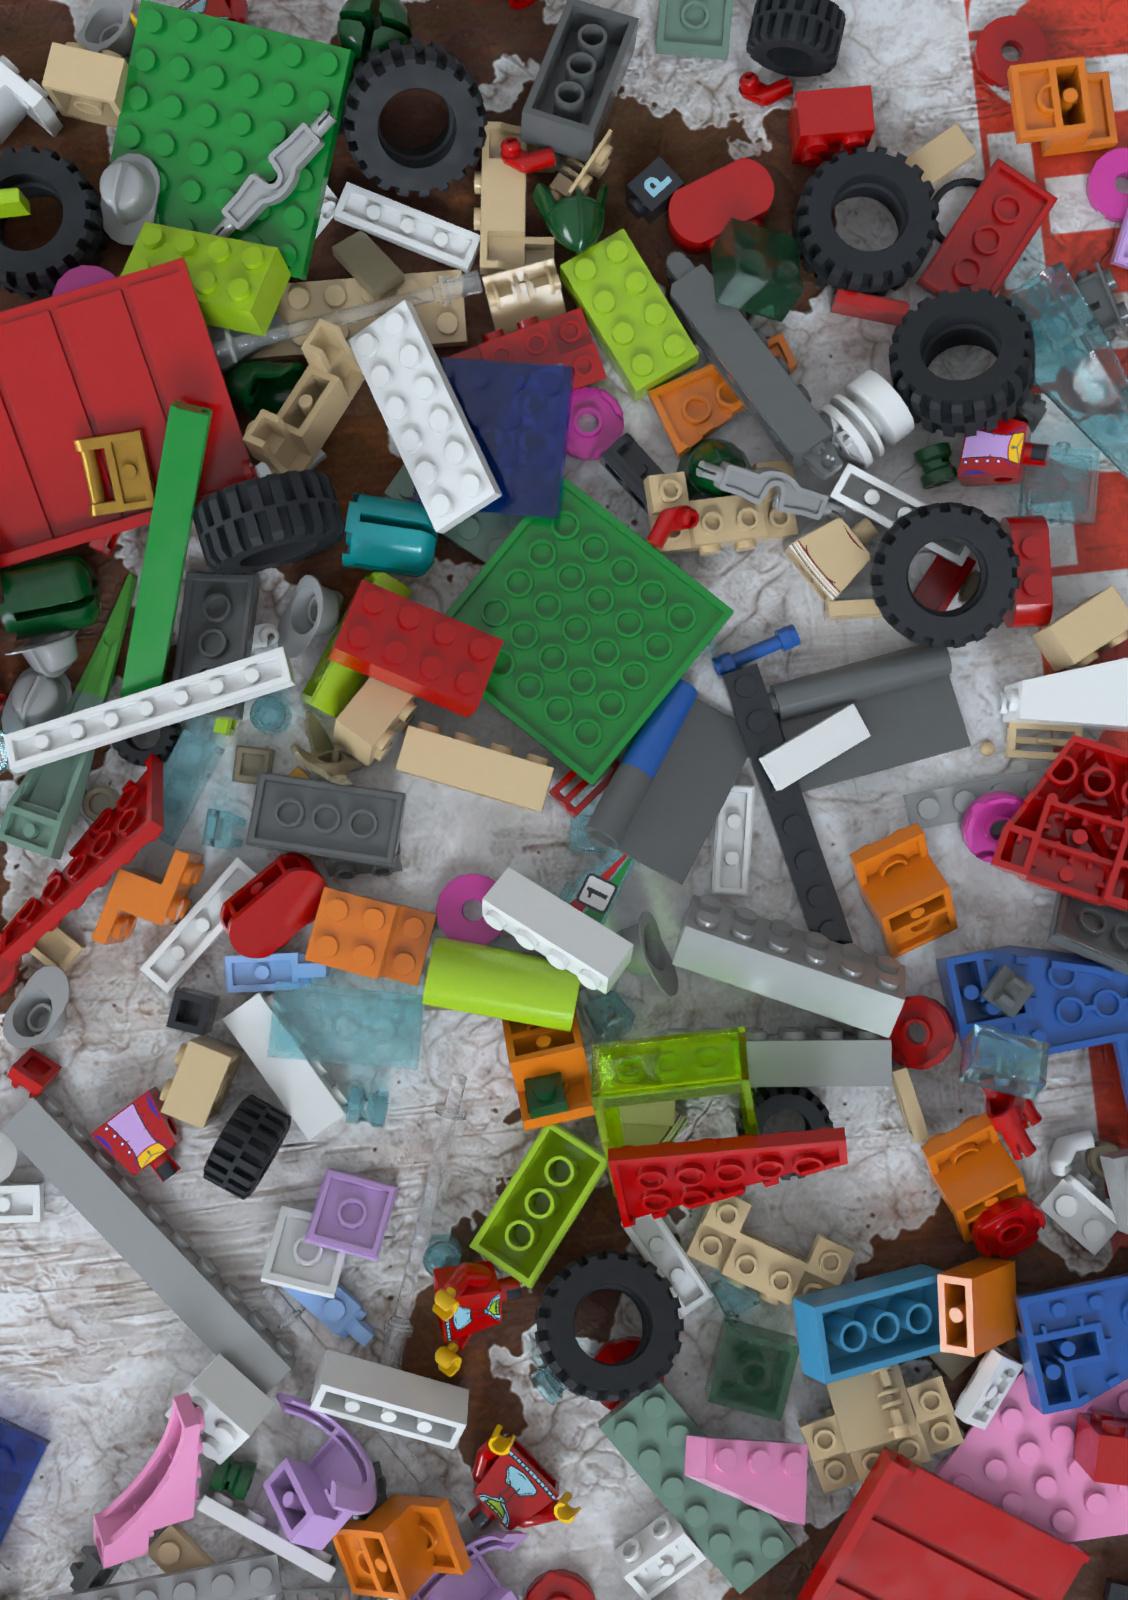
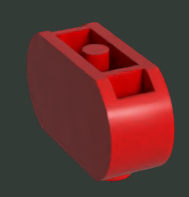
[667,158,774,255]
[1000,515,1053,628]
[220,853,328,958]

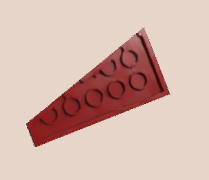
[0,753,164,963]
[608,1127,848,1228]

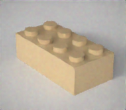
[395,721,555,814]

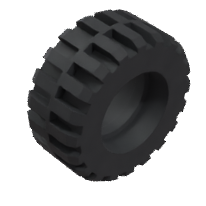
[342,38,488,197]
[0,145,108,299]
[792,145,939,297]
[888,287,1036,437]
[193,470,345,575]
[870,502,1021,649]
[534,1250,684,1401]

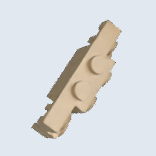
[474,121,556,275]
[242,319,365,474]
[643,460,799,556]
[685,1196,855,1305]
[797,1369,964,1494]

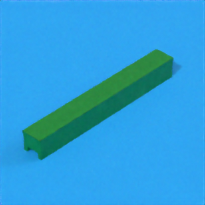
[120,399,213,698]

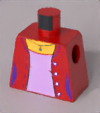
[957,418,1050,487]
[91,1086,183,1182]

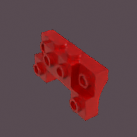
[443,307,607,428]

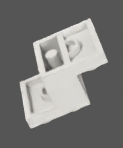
[0,55,64,146]

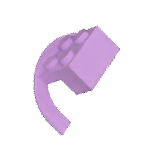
[263,1393,377,1551]
[409,1530,528,1600]

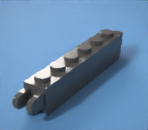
[666,251,843,481]

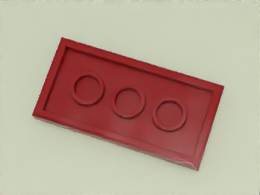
[915,158,1058,297]

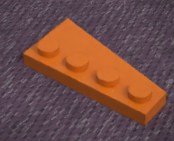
[648,333,797,459]

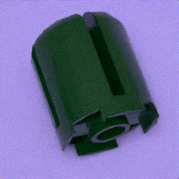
[337,0,414,78]
[0,554,101,641]

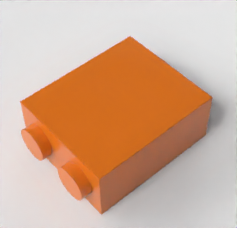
[937,1257,1018,1357]

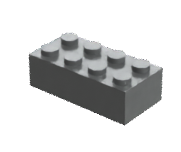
[520,0,639,162]

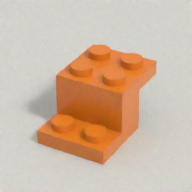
[1007,56,1118,157]
[849,823,958,958]
[91,849,206,945]
[304,887,437,986]
[502,1008,599,1131]
[920,1112,1028,1243]
[332,1494,472,1600]

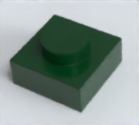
[524,1072,569,1119]

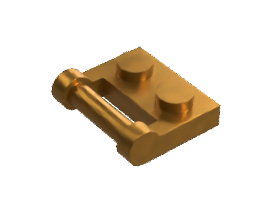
[73,429,155,516]

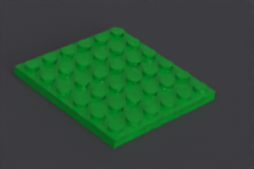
[110,0,355,280]
[445,474,734,787]

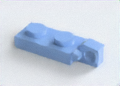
[225,952,330,993]
[281,1283,376,1347]

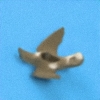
[290,711,365,786]

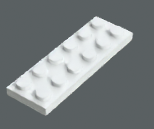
[348,299,502,534]

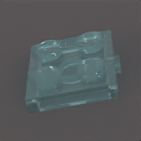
[1018,442,1101,525]

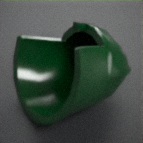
[533,183,608,254]
[225,360,306,419]
[676,438,751,498]

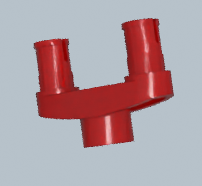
[978,1064,1042,1160]

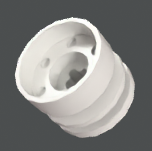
[816,370,915,471]

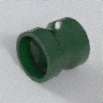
[913,442,958,489]
[208,1454,257,1501]

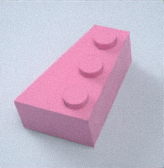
[684,1435,808,1525]

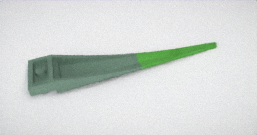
[0,573,138,860]

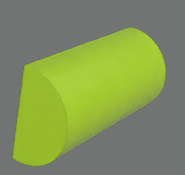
[299,572,413,719]
[422,936,580,1032]
[469,1123,609,1289]

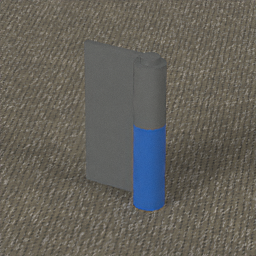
[585,679,748,885]

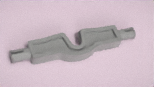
[210,109,337,238]
[696,461,845,520]

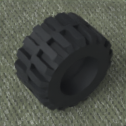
[746,0,846,77]
[736,1087,834,1181]
[203,1094,291,1200]

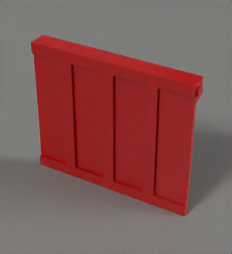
[0,257,260,568]
[796,1446,1090,1600]

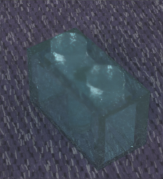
[958,1024,1049,1100]

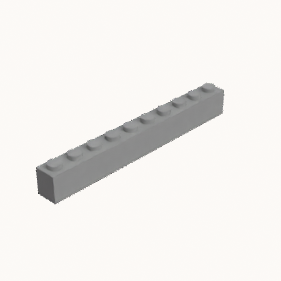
[0,1093,297,1395]

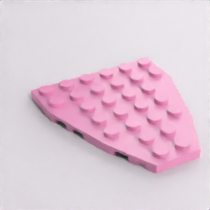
[934,1370,1128,1543]

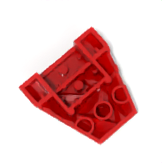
[990,735,1128,911]

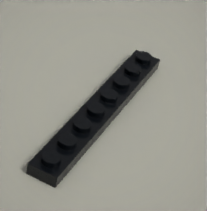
[721,663,853,945]

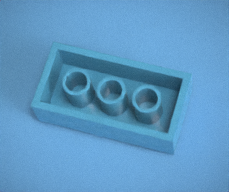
[792,1264,944,1384]

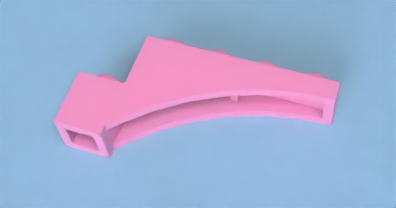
[93,1392,205,1569]

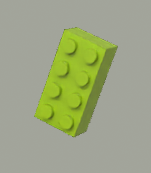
[121,222,291,337]
[560,228,699,403]

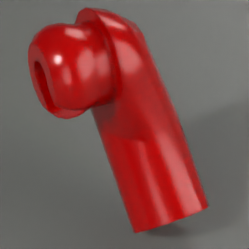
[738,72,793,107]
[500,137,555,174]
[646,505,699,549]

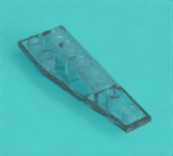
[1005,261,1128,479]

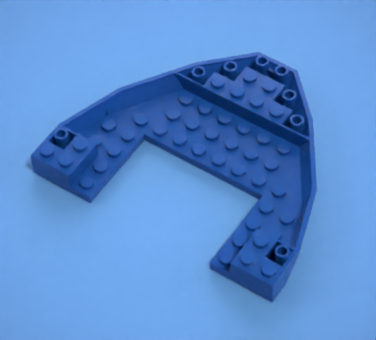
[936,945,1128,1415]

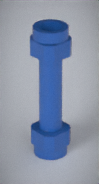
[711,624,801,679]

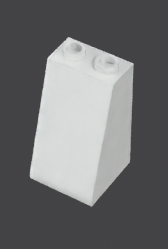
[997,657,1128,732]

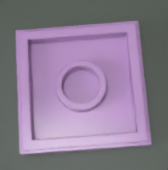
[305,1168,398,1262]

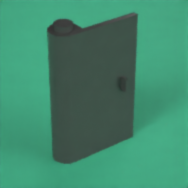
[768,644,971,793]

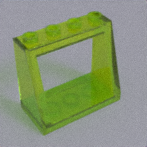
[591,1026,761,1197]

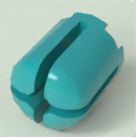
[342,493,438,577]

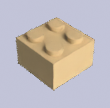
[42,42,129,128]
[1031,585,1128,672]
[333,677,418,767]
[160,1034,244,1129]

